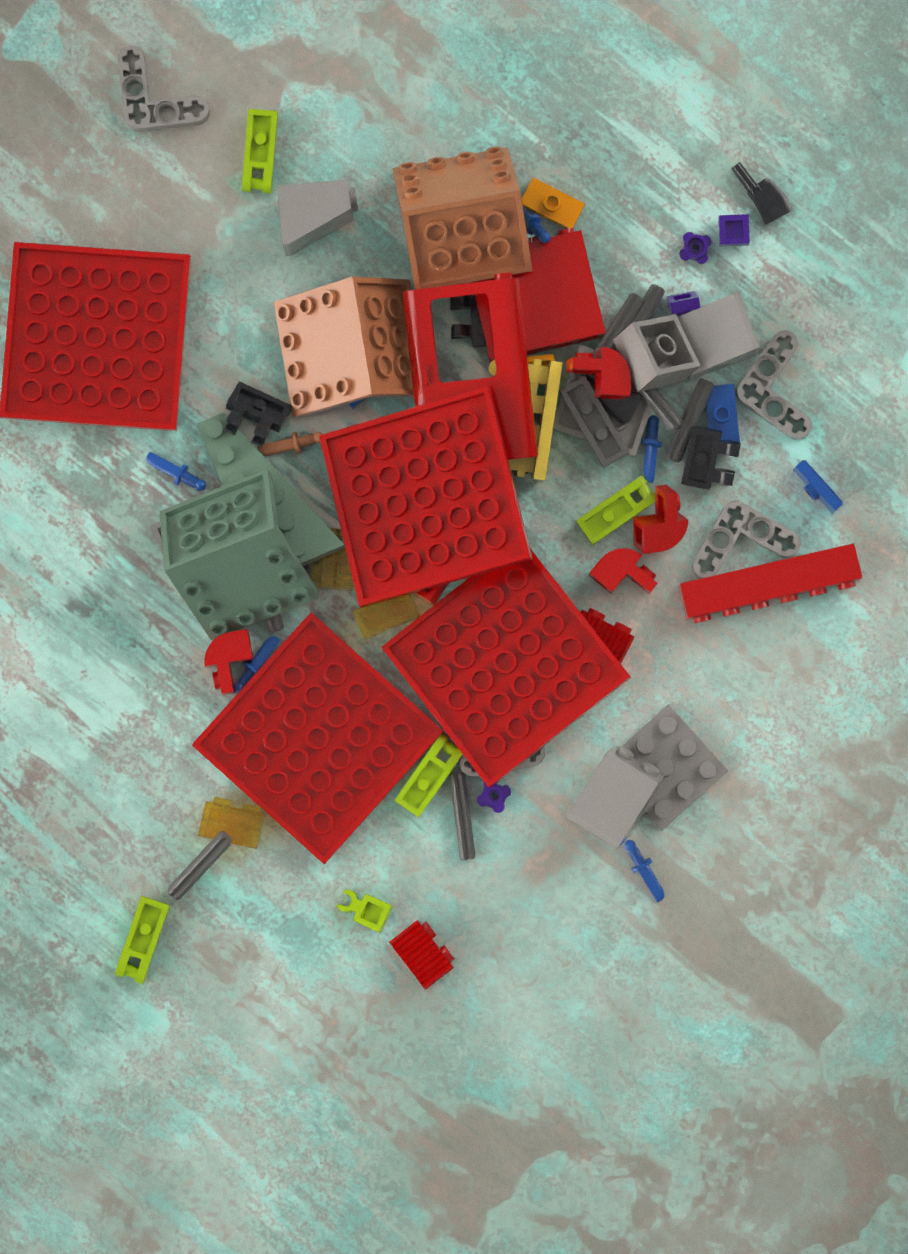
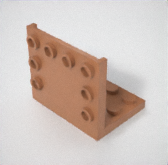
[392,146,532,289]
[274,276,414,417]

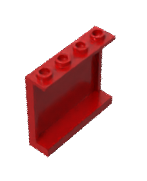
[475,228,606,363]

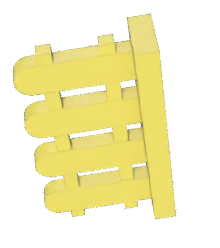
[488,359,563,481]

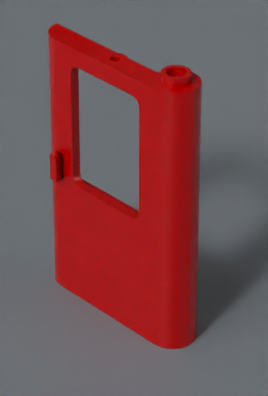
[402,272,538,460]

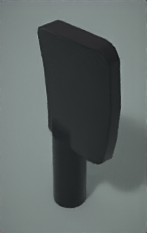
[731,162,792,225]
[580,374,642,423]

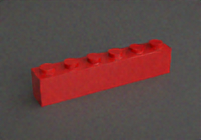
[678,543,862,624]

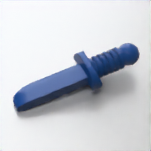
[523,207,551,244]
[641,415,662,483]
[146,452,206,491]
[233,636,280,693]
[624,840,664,903]

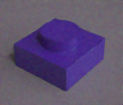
[718,214,750,247]
[666,291,701,316]

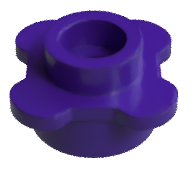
[679,232,712,264]
[477,782,511,813]

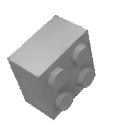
[613,314,700,392]

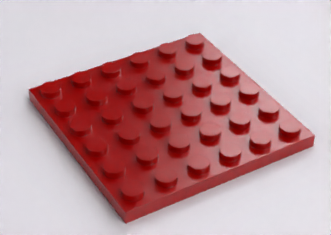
[0,242,191,431]
[319,385,533,608]
[381,548,632,788]
[192,612,444,865]

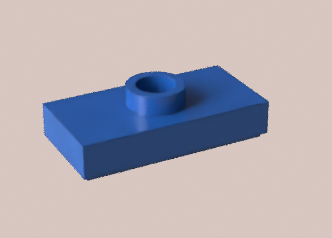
[705,384,740,442]
[793,460,843,514]

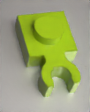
[336,889,394,934]

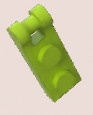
[242,109,278,194]
[575,475,655,546]
[394,733,463,817]
[115,896,170,985]

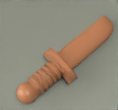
[257,432,322,456]

